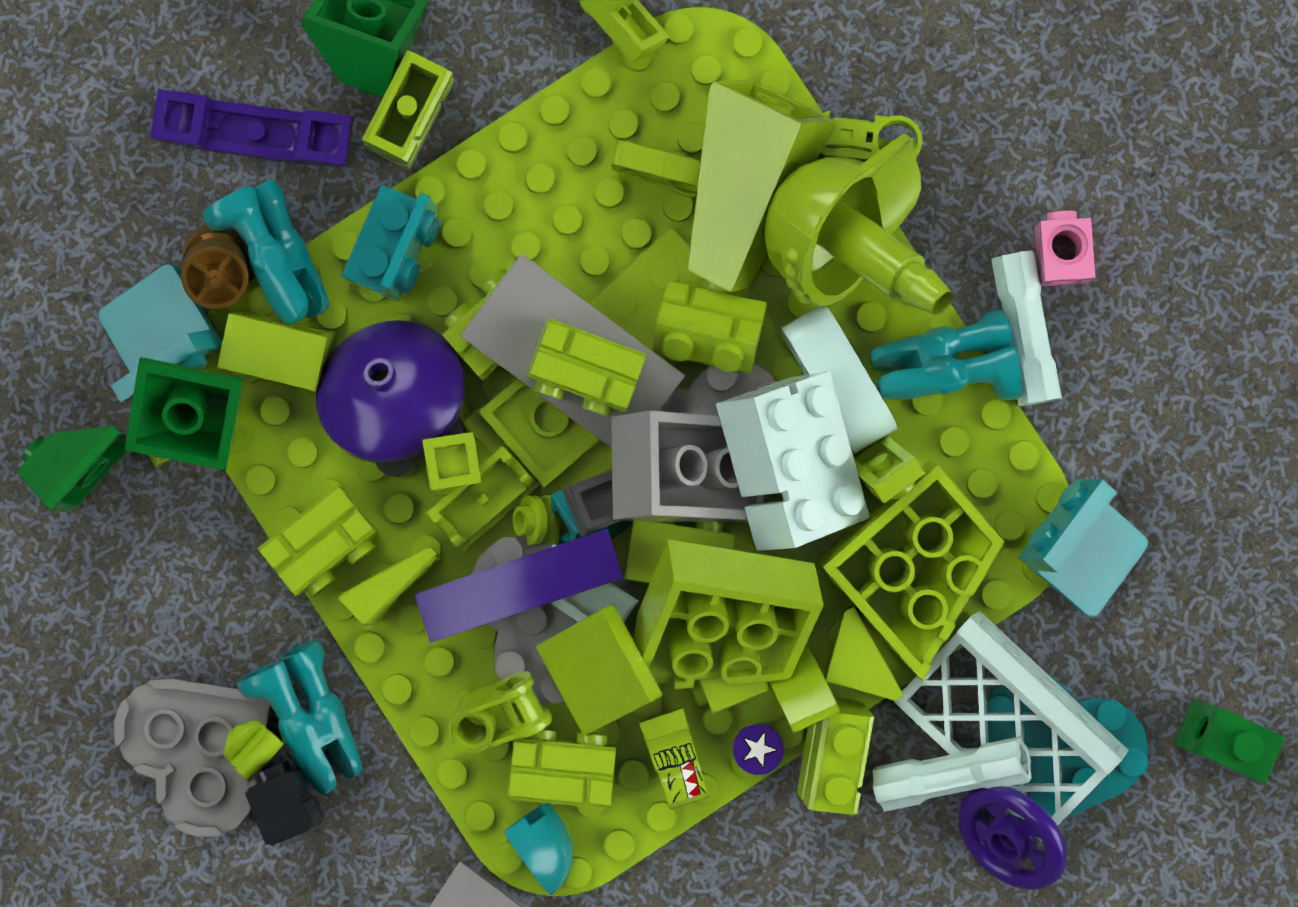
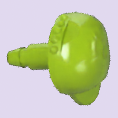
[763,133,953,316]

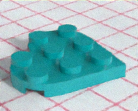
[979,675,1148,819]

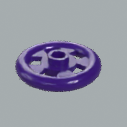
[958,786,1067,890]

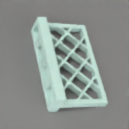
[893,610,1129,842]

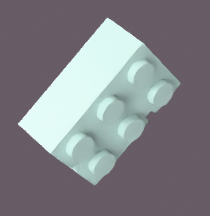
[716,371,870,551]

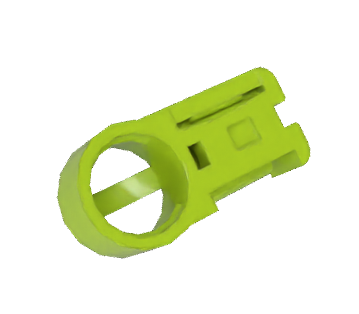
[819,111,923,162]
[611,140,701,198]

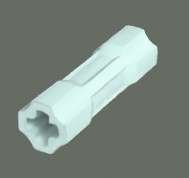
[991,250,1062,407]
[872,736,1032,812]

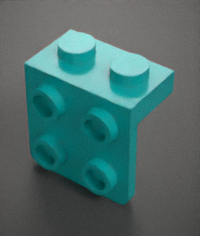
[99,264,222,403]
[1018,479,1148,617]

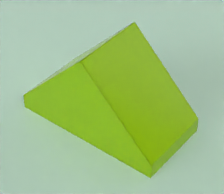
[823,606,904,701]

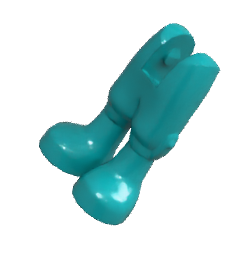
[201,180,329,325]
[870,309,1022,400]
[235,638,363,795]

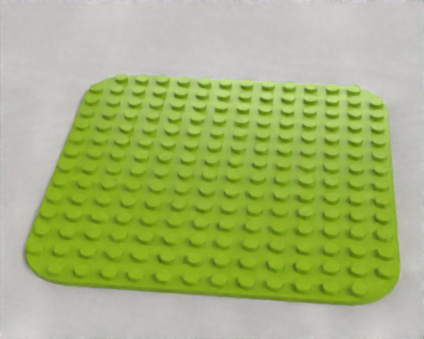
[201,7,1069,896]

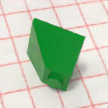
[301,0,428,98]
[124,357,243,471]
[16,426,127,513]

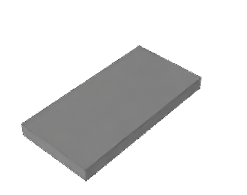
[460,253,685,448]

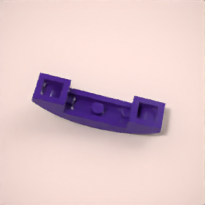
[150,89,354,167]

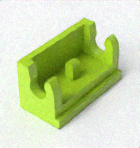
[217,309,335,391]
[426,446,540,552]

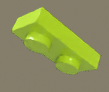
[853,435,925,503]

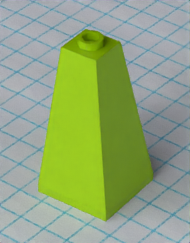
[688,79,836,294]

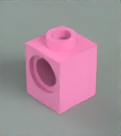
[1034,211,1095,286]

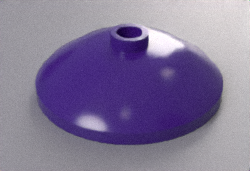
[316,320,466,463]

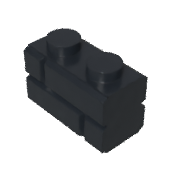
[245,761,325,846]

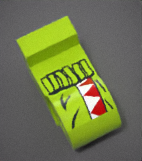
[639,707,709,810]

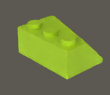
[814,462,1004,682]
[634,539,824,689]

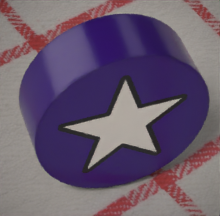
[732,723,784,775]

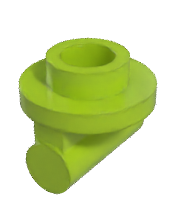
[512,494,561,546]
[223,720,284,782]

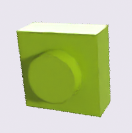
[422,432,482,491]

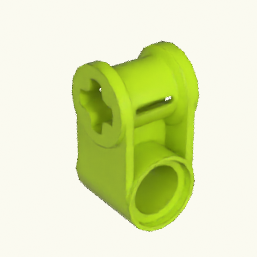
[448,671,552,754]

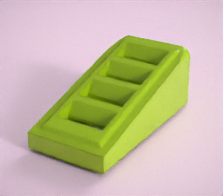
[338,547,441,626]

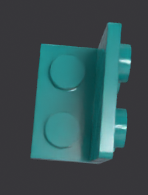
[341,184,442,302]

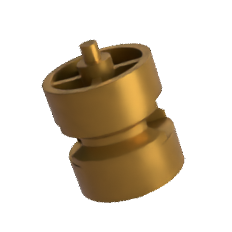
[181,224,248,309]

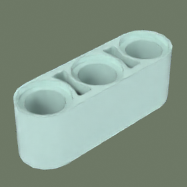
[780,306,897,454]

